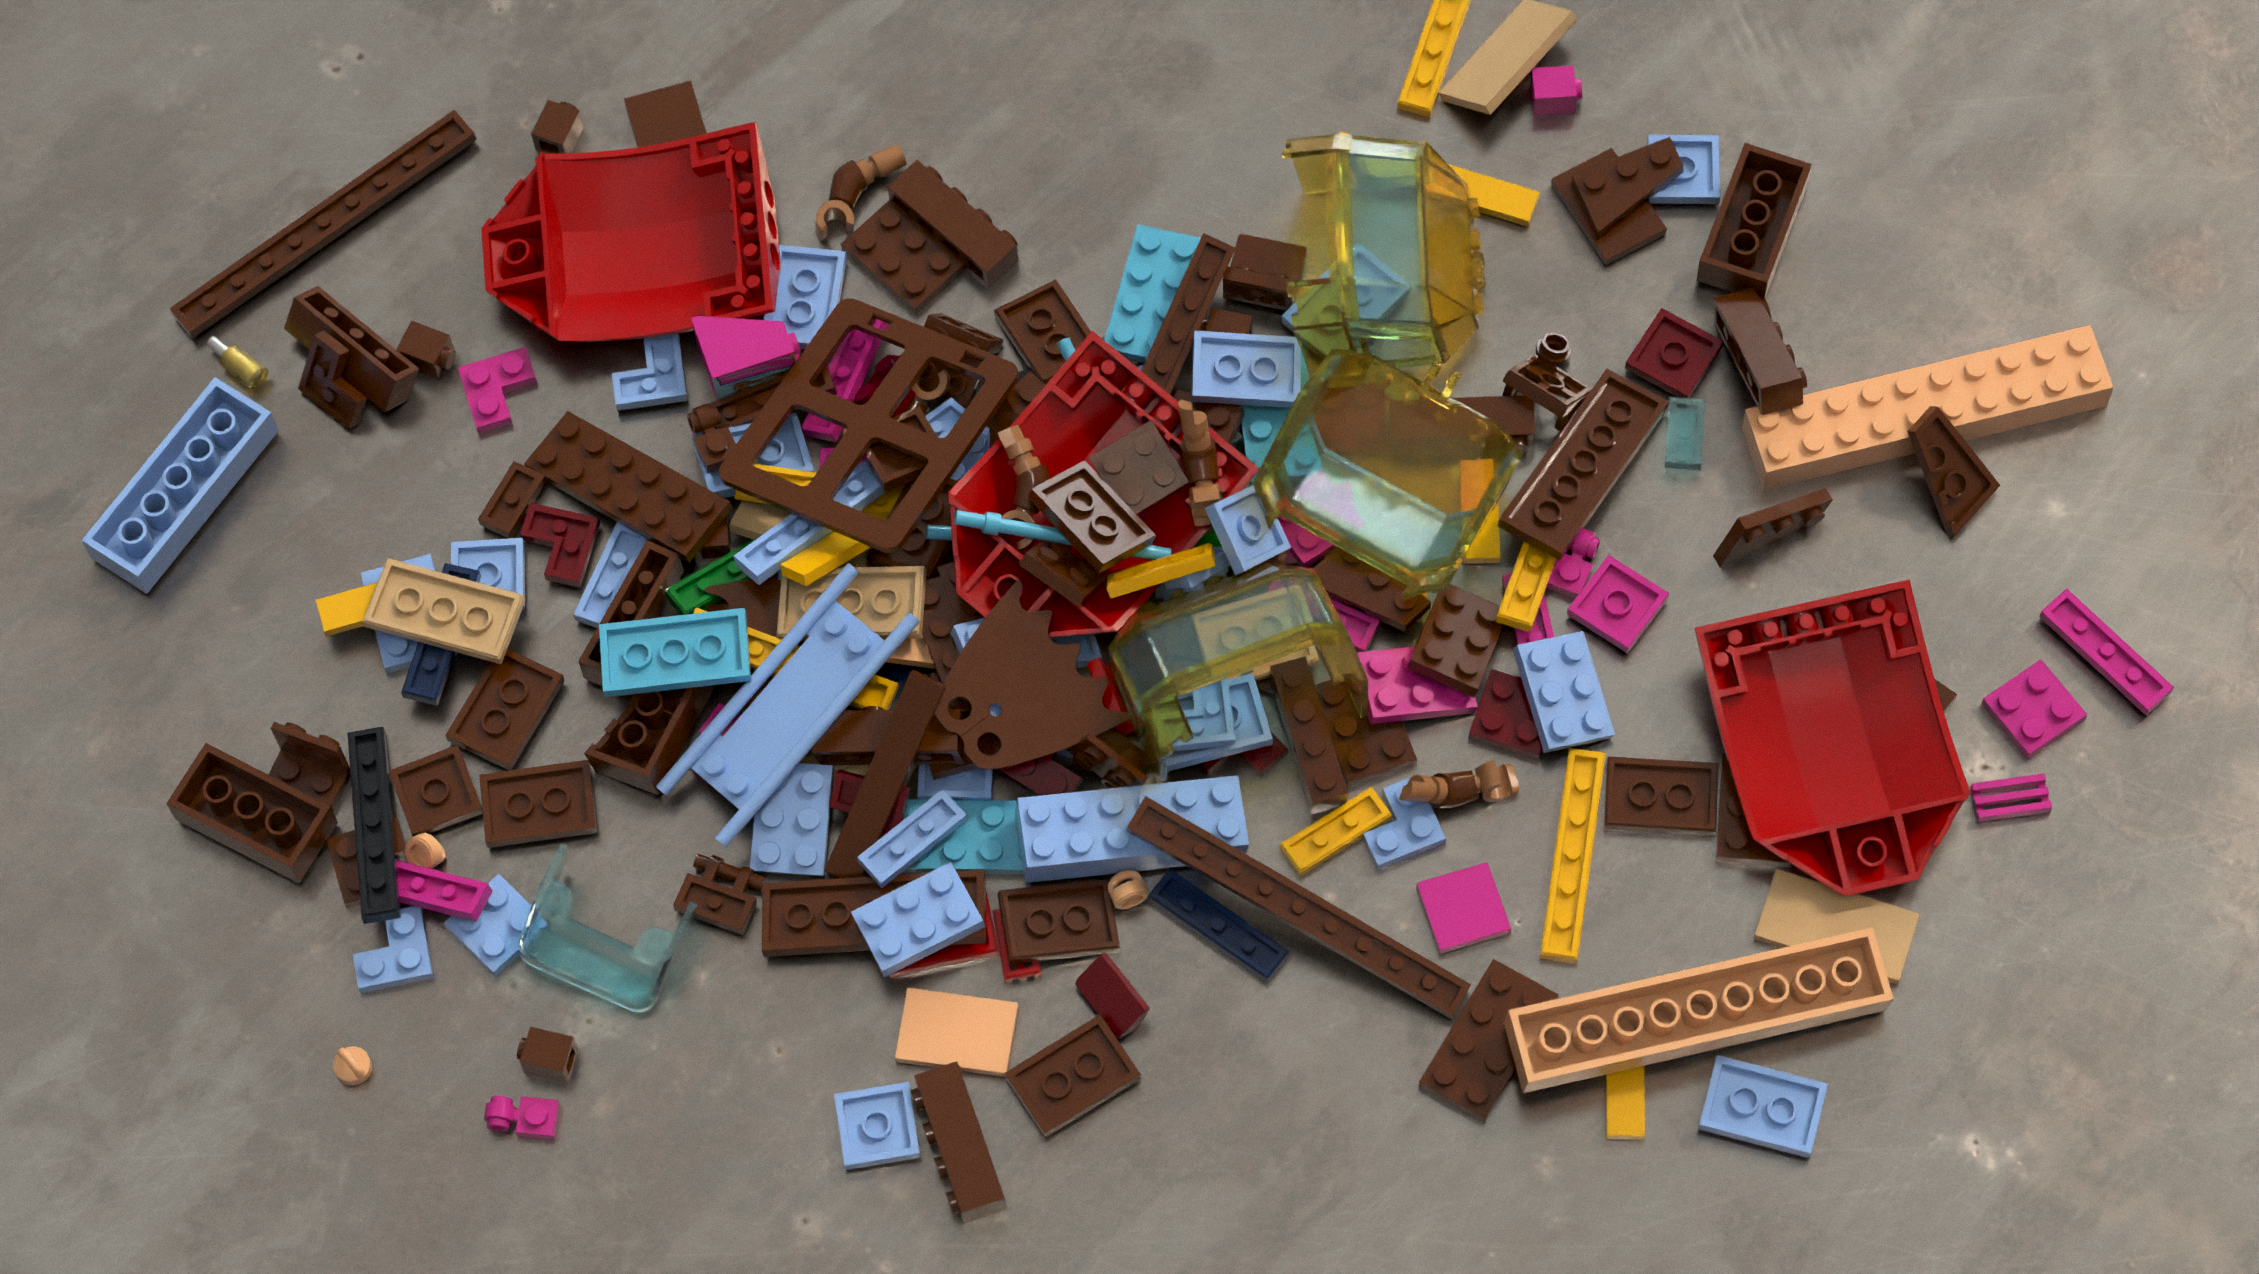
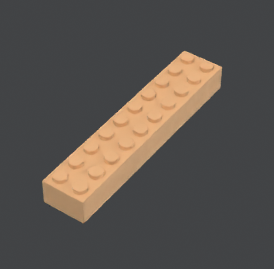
[1742,325,2113,491]
[1503,928,1894,1093]

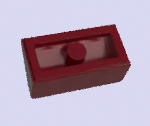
[1075,952,1150,1038]

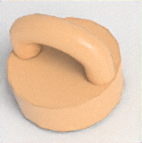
[405,833,446,869]
[1108,870,1149,910]
[333,1046,372,1086]

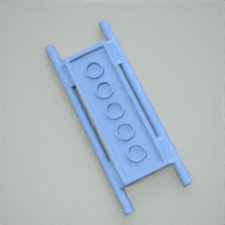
[656,563,920,847]

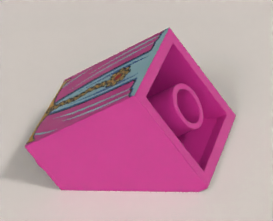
[691,316,801,400]

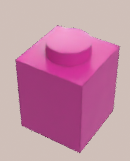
[1530,65,1582,116]

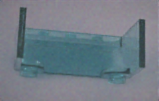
[519,843,697,1013]

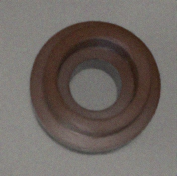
[1535,332,1571,365]

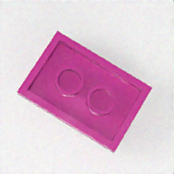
[1354,646,1478,724]

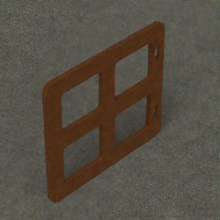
[719,298,1019,553]

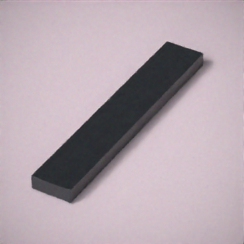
[347,726,401,924]

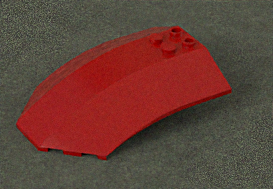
[481,122,781,341]
[948,331,1260,638]
[1694,579,1972,897]

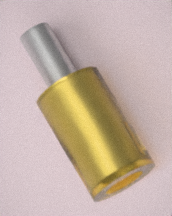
[207,336,268,390]

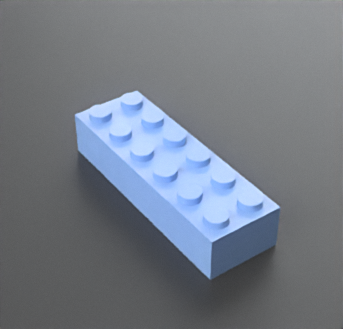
[82,377,279,594]
[1015,775,1249,883]

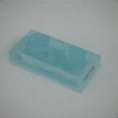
[1665,397,1706,471]

